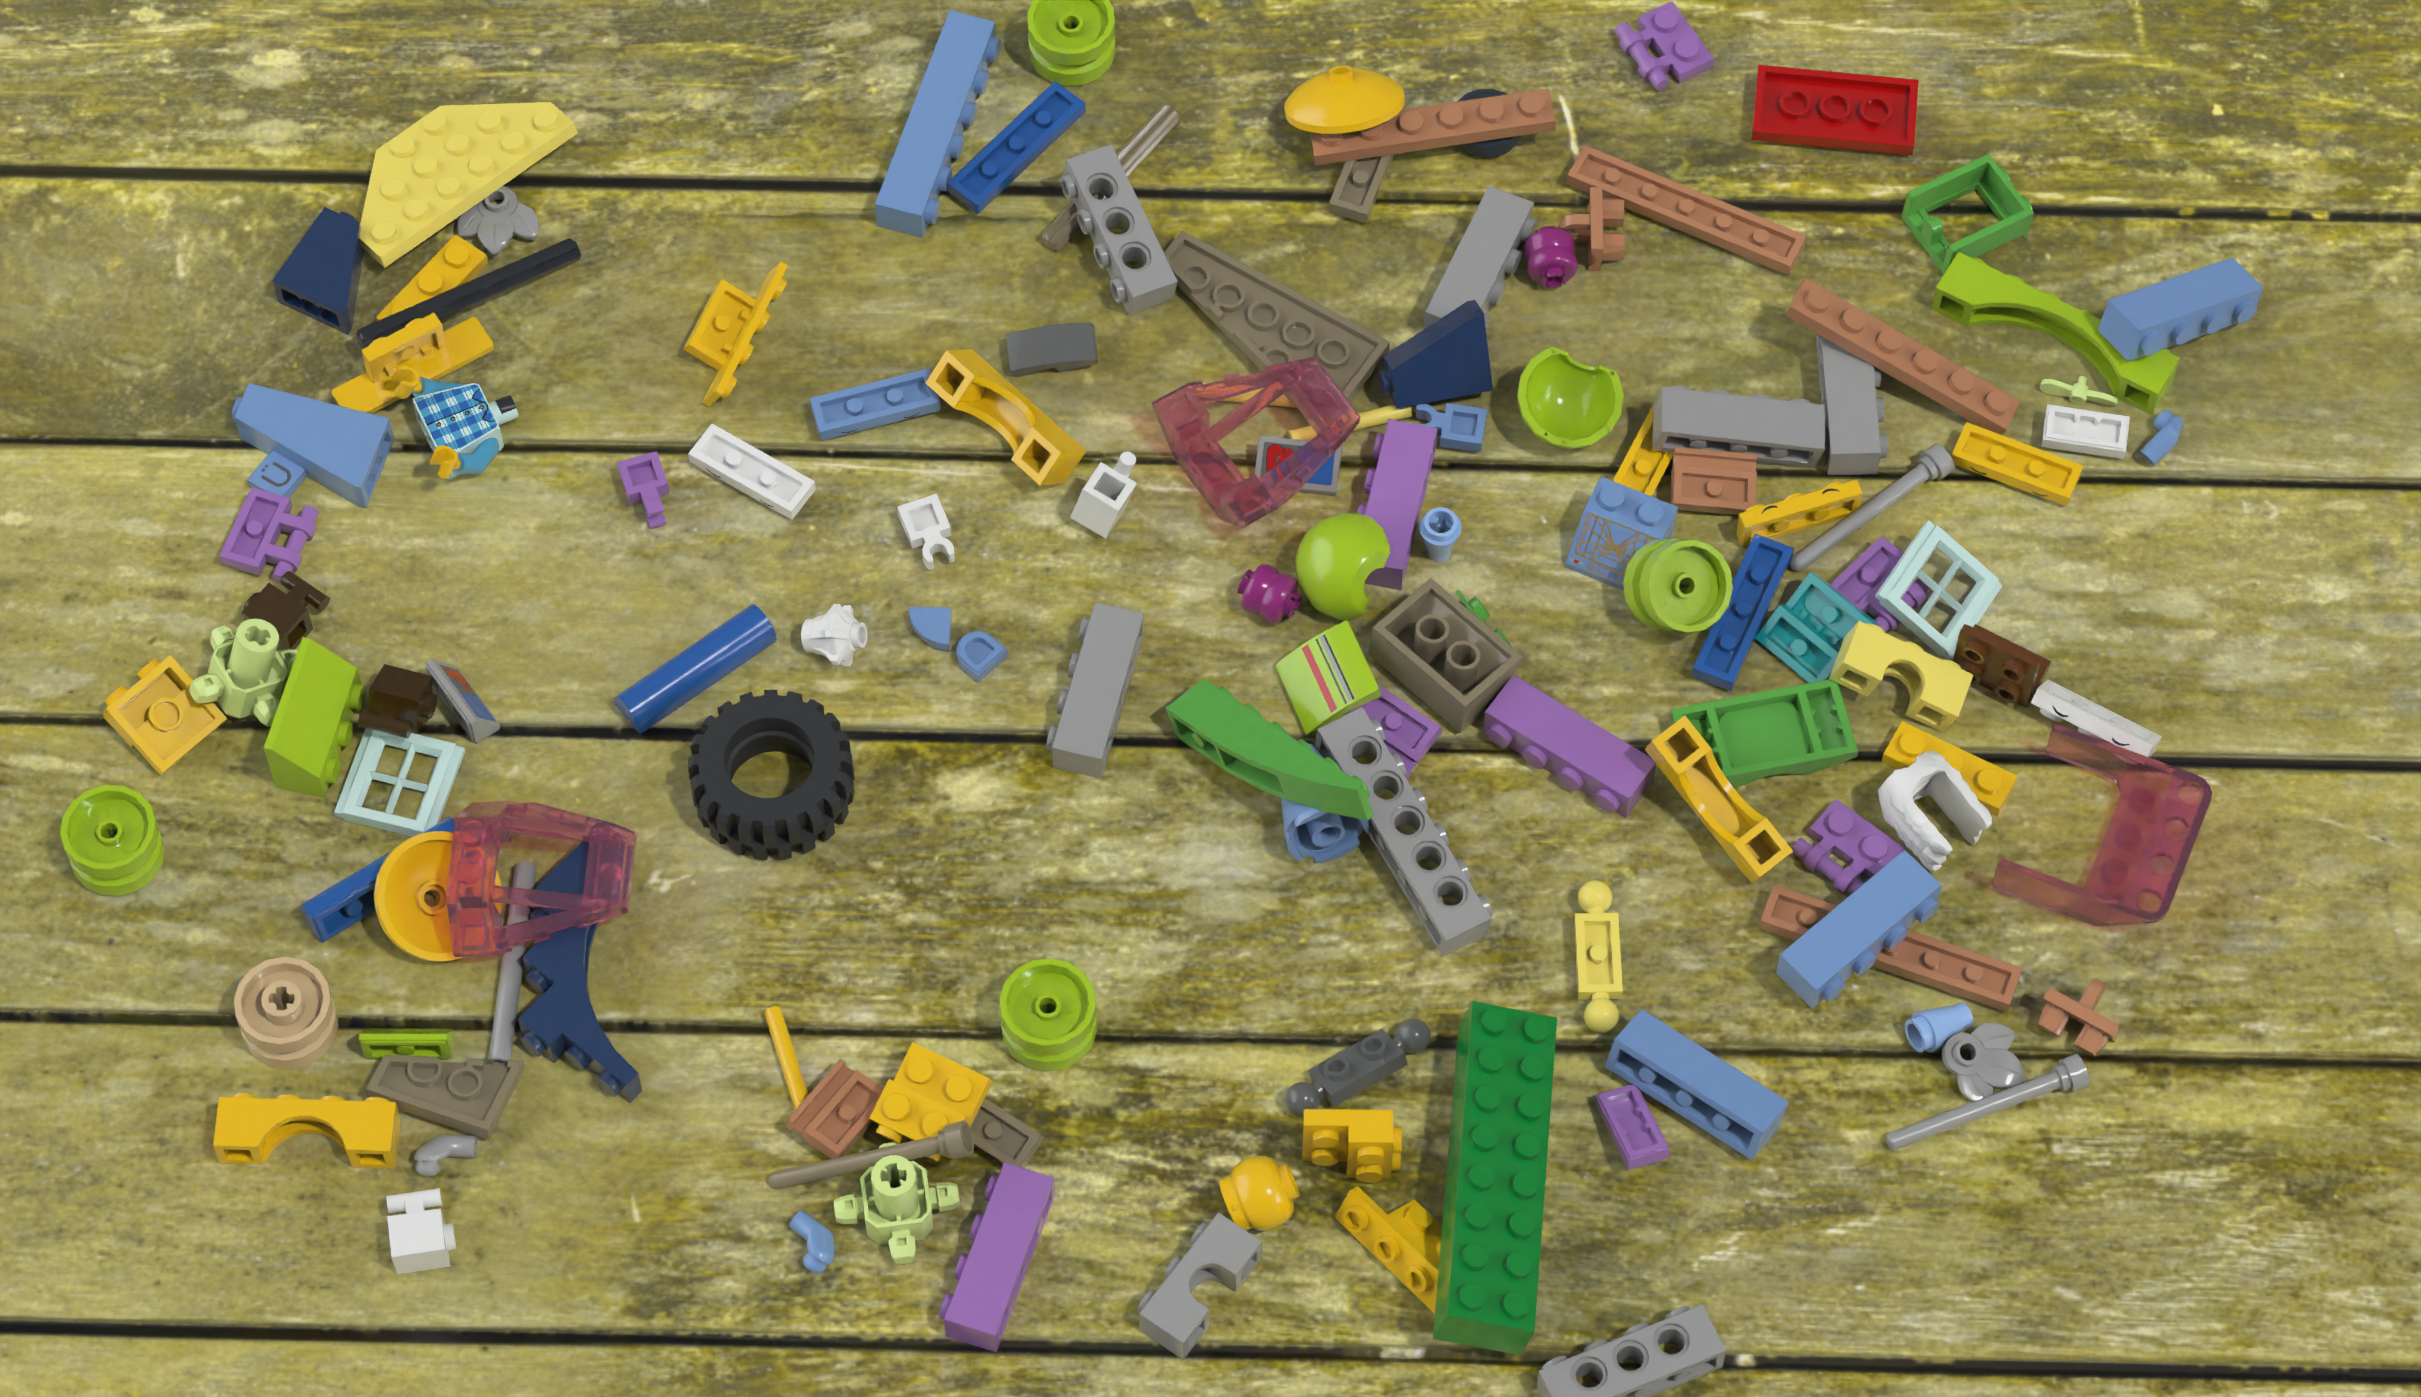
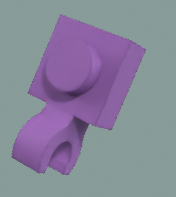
[617,451,670,529]

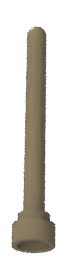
[769,1121,974,1189]

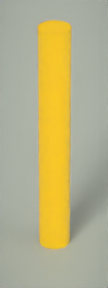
[764,1006,809,1110]

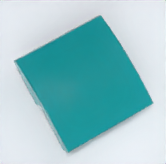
[1755,572,1878,683]

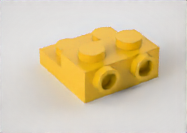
[103,655,227,776]
[869,1042,993,1162]
[1302,1109,1402,1183]

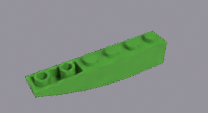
[1166,678,1374,820]

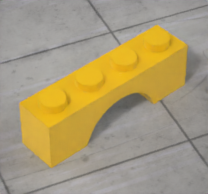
[926,349,1086,486]
[1645,716,1793,884]
[213,1093,401,1169]

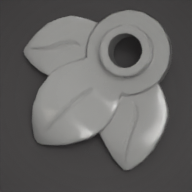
[457,186,539,256]
[1942,1023,2025,1102]

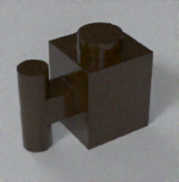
[241,571,330,651]
[358,664,437,739]

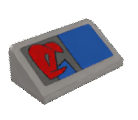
[1254,436,1342,496]
[426,659,500,744]

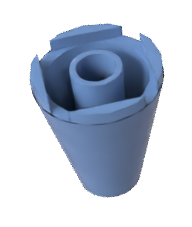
[1281,744,1369,863]

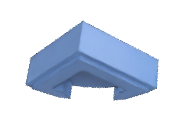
[909,607,952,652]

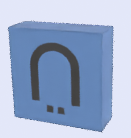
[247,450,307,498]

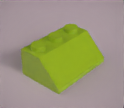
[264,637,366,798]

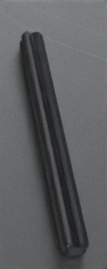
[356,238,581,349]

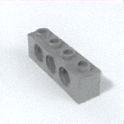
[1060,144,1178,315]
[1537,1304,1726,1397]

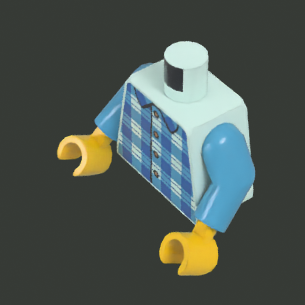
[392,365,519,481]

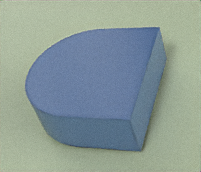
[956,631,1008,683]

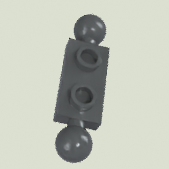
[1285,1018,1431,1117]

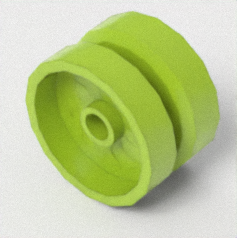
[1027,0,1116,86]
[1623,538,1733,633]
[60,785,165,896]
[999,958,1097,1072]

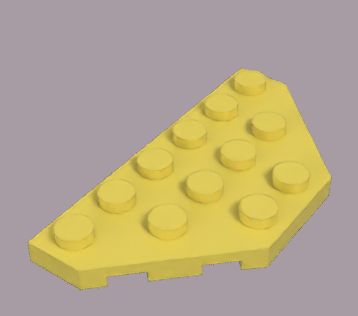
[359,102,578,268]

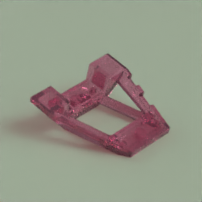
[1152,356,1360,528]
[446,801,637,958]

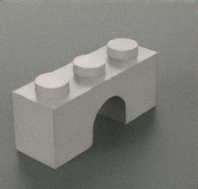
[1137,1212,1262,1360]

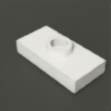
[2041,404,2130,459]

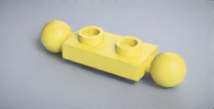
[1574,880,1623,1033]

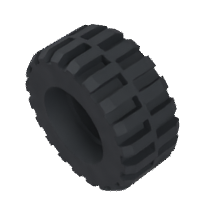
[688,690,855,860]

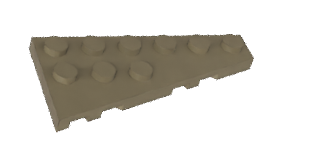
[1164,231,1390,436]

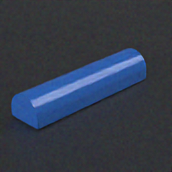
[614,604,777,734]
[300,817,464,943]

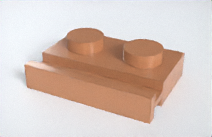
[1670,447,1757,515]
[786,1059,884,1159]

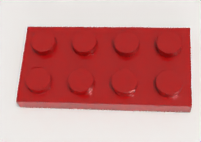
[1751,65,1919,155]

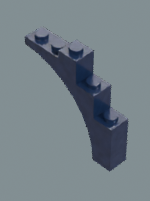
[518,825,642,1103]

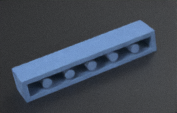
[875,10,1001,238]

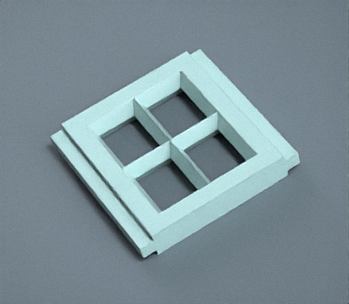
[1875,521,2003,661]
[334,728,465,837]

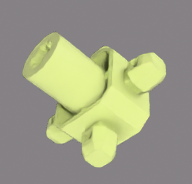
[189,619,298,727]
[834,1142,960,1265]

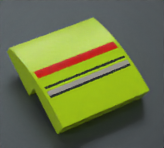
[1275,620,1382,738]

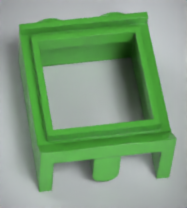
[1901,154,2034,275]

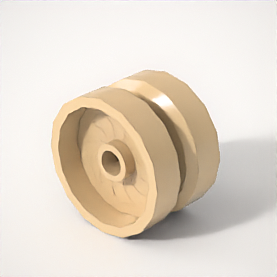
[234,957,339,1070]

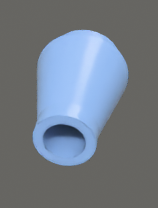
[1420,507,1462,562]
[1905,1002,1973,1052]

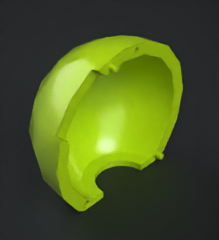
[1517,347,1624,450]
[1295,513,1390,621]

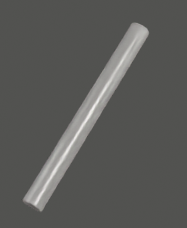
[488,862,537,1065]

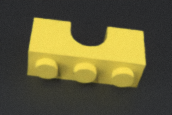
[1829,621,1973,732]

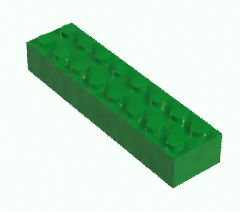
[1433,1001,1557,1355]

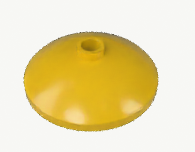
[1284,66,1405,134]
[374,831,503,962]

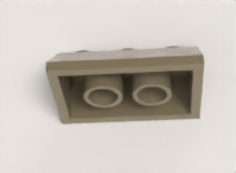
[1368,578,1523,733]

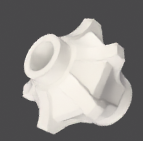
[801,604,868,666]

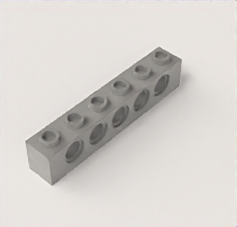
[1315,707,1493,957]

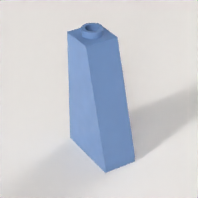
[232,383,395,508]

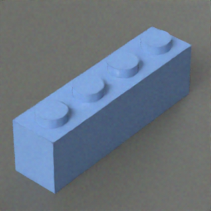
[2098,257,2263,361]
[1776,850,1942,1009]
[1604,1009,1789,1160]

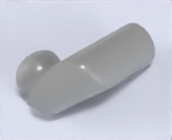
[414,1135,477,1176]

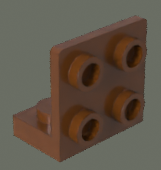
[1953,624,2051,708]

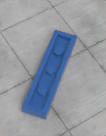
[947,81,1086,214]
[1692,533,1794,691]

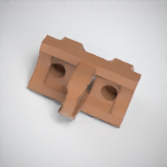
[1559,187,1625,271]
[2038,978,2120,1057]

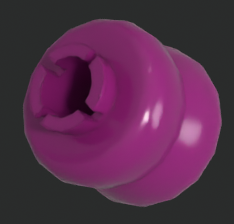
[1524,226,1578,288]
[1237,564,1302,624]

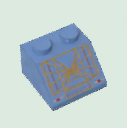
[1565,477,1678,591]

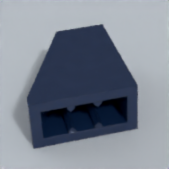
[272,207,364,335]
[1379,300,1493,409]

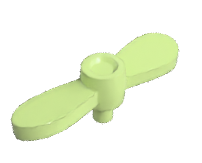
[2040,376,2118,406]

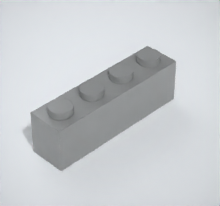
[1424,186,1537,329]
[1815,311,1888,475]
[1653,385,1825,468]
[1046,603,1145,779]

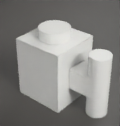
[1070,452,1137,538]
[386,1188,457,1274]

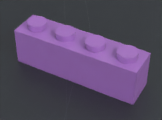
[1357,419,1437,591]
[1483,675,1656,818]
[939,1162,1055,1352]

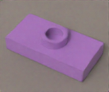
[1594,1084,1670,1170]

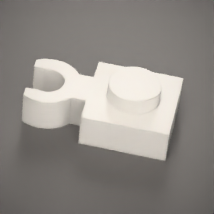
[897,494,955,570]

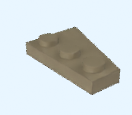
[366,1054,524,1140]

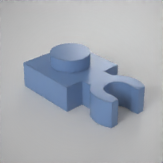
[1413,403,1488,452]

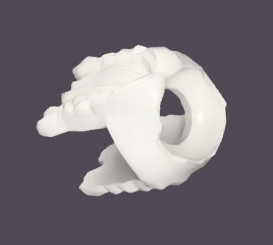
[1878,750,1992,873]

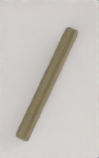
[1042,104,1179,251]

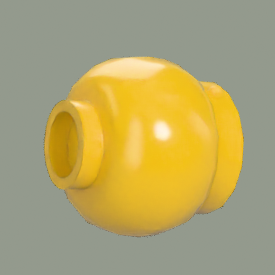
[1219,1156,1300,1231]

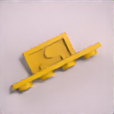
[683,261,788,407]
[332,313,494,414]
[1335,1187,1442,1314]

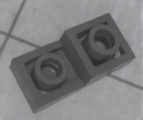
[1006,322,1098,377]

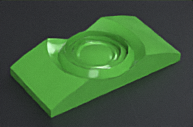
[1671,679,1858,788]

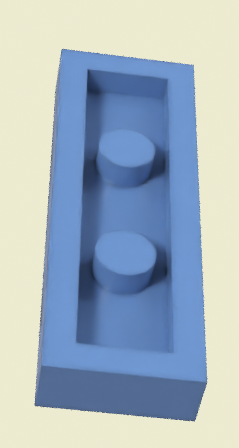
[809,368,941,441]

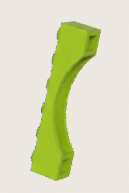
[1932,252,2180,416]

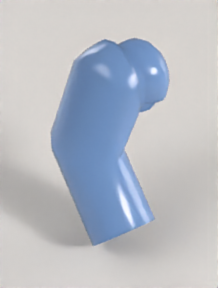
[2140,410,2184,466]
[789,1210,835,1273]

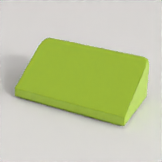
[359,1028,454,1059]

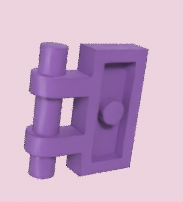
[1614,1,1714,91]
[219,487,319,583]
[1830,536,1930,632]
[1792,799,1905,895]

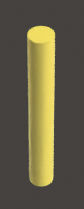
[1289,404,1412,442]

